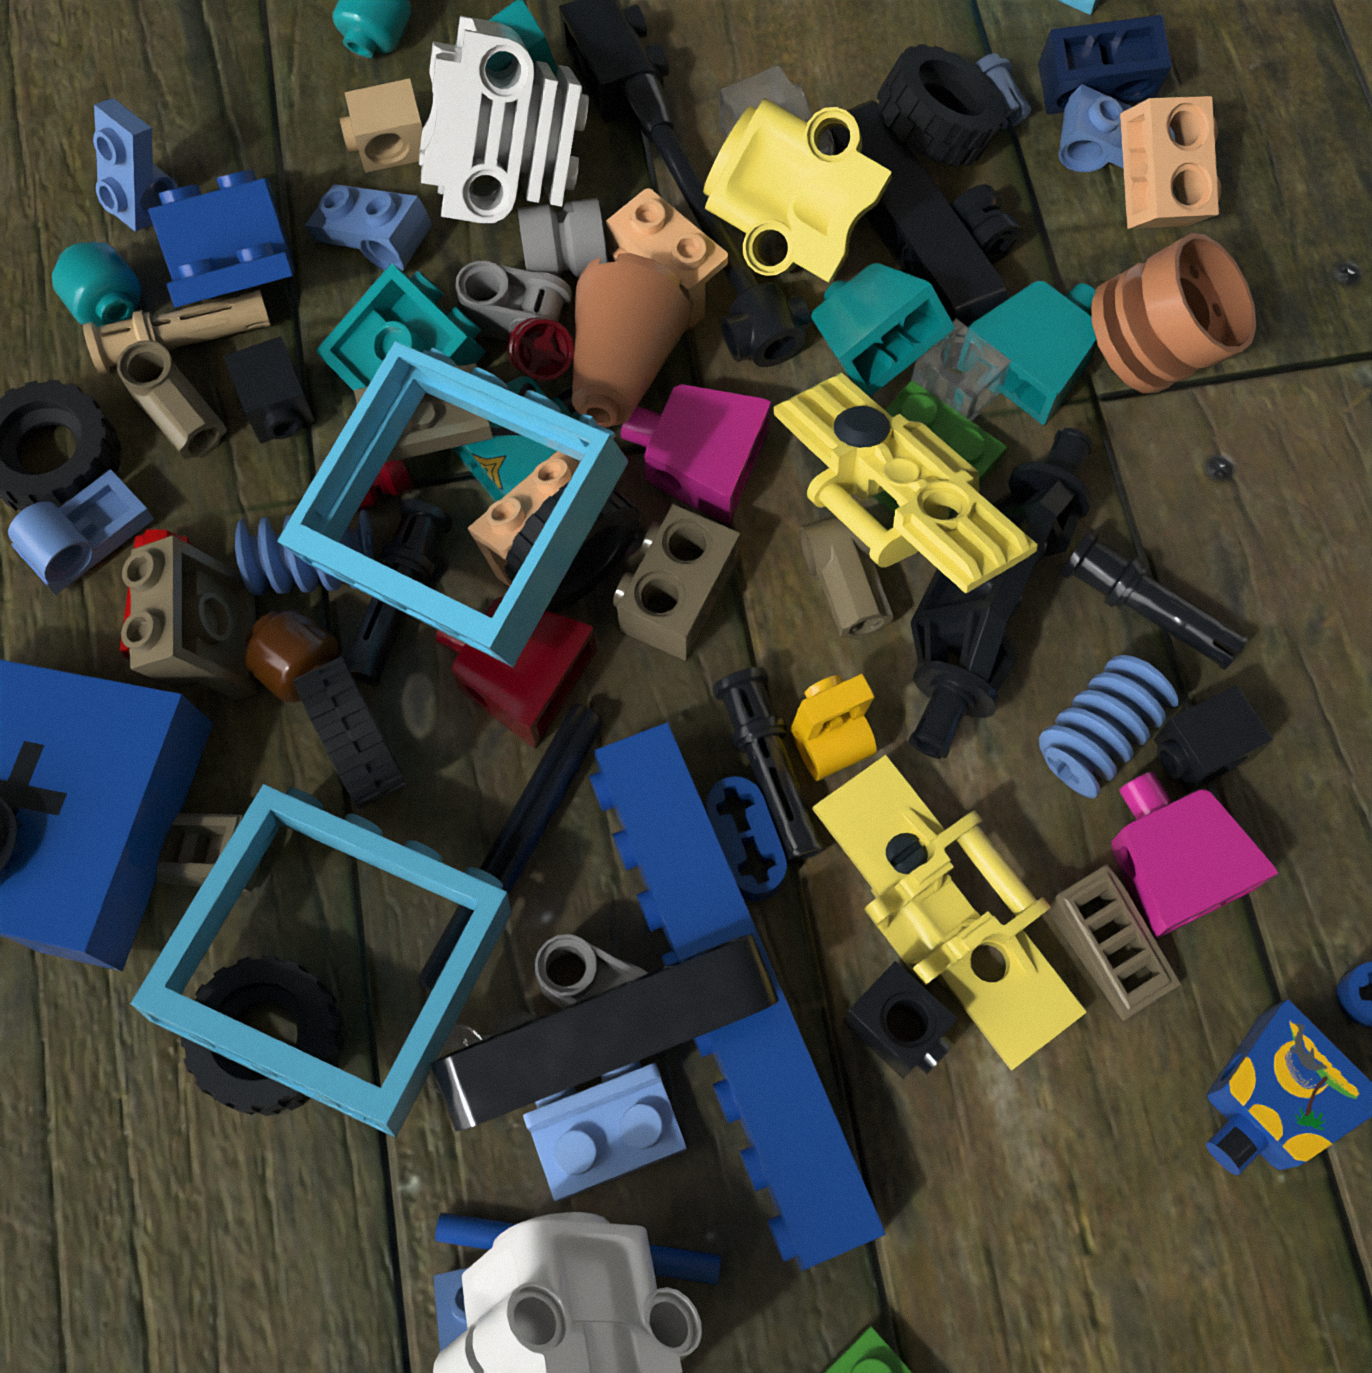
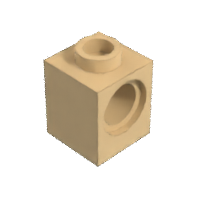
[339,78,423,173]

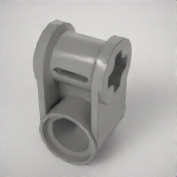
[456,261,573,341]
[535,934,648,1008]

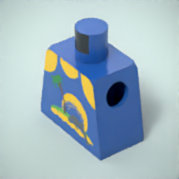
[1206,999,1372,1175]

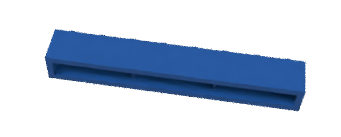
[589,722,886,1271]

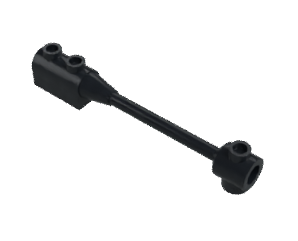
[559,0,812,367]

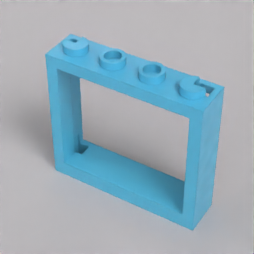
[277,341,629,667]
[130,784,512,1138]

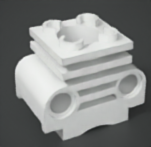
[419,15,589,223]

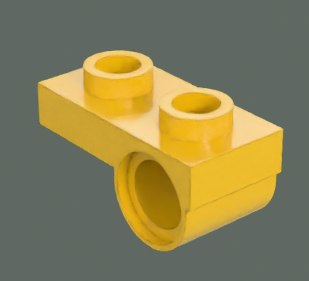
[789,674,877,781]

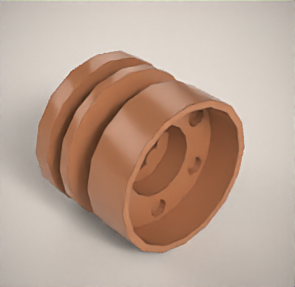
[1091,233,1256,393]

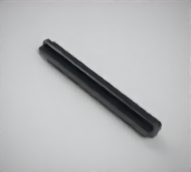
[419,703,603,992]

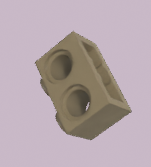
[613,504,740,661]

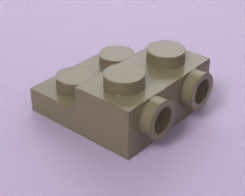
[121,536,257,700]

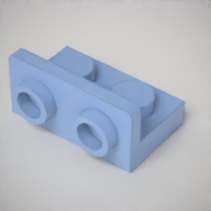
[523,1061,687,1203]

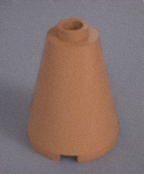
[572,253,693,427]

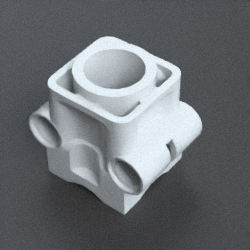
[433,1212,702,1373]

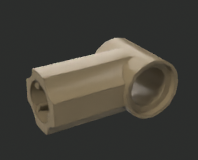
[117,340,227,460]
[800,517,893,640]

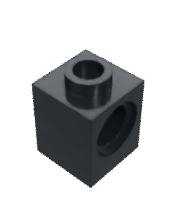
[224,336,316,444]
[1153,685,1274,793]
[843,961,958,1079]

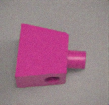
[621,384,772,525]
[1111,771,1279,940]

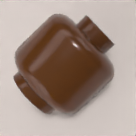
[245,609,341,703]

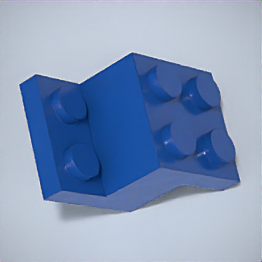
[148,169,296,308]

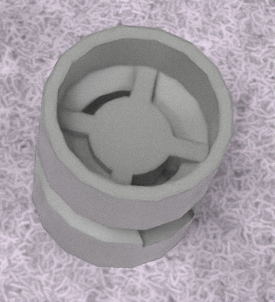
[517,198,607,278]

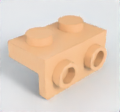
[606,188,728,330]
[467,451,580,587]

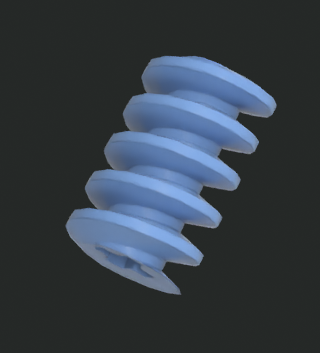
[235,510,373,596]
[1039,655,1179,799]

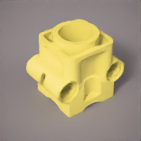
[703,98,892,282]

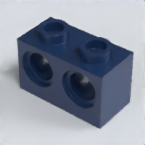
[1038,15,1172,115]

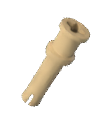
[83,290,271,375]

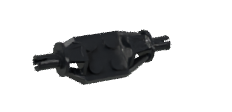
[909,428,1094,759]

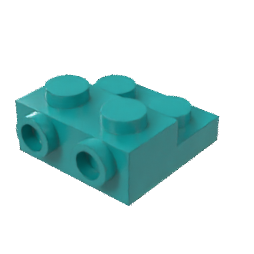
[315,263,486,391]

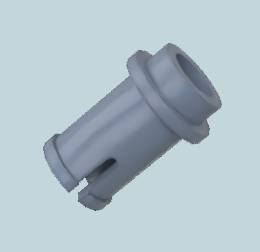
[975,53,1031,129]

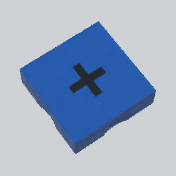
[0,660,213,972]

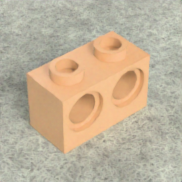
[1120,96,1221,229]

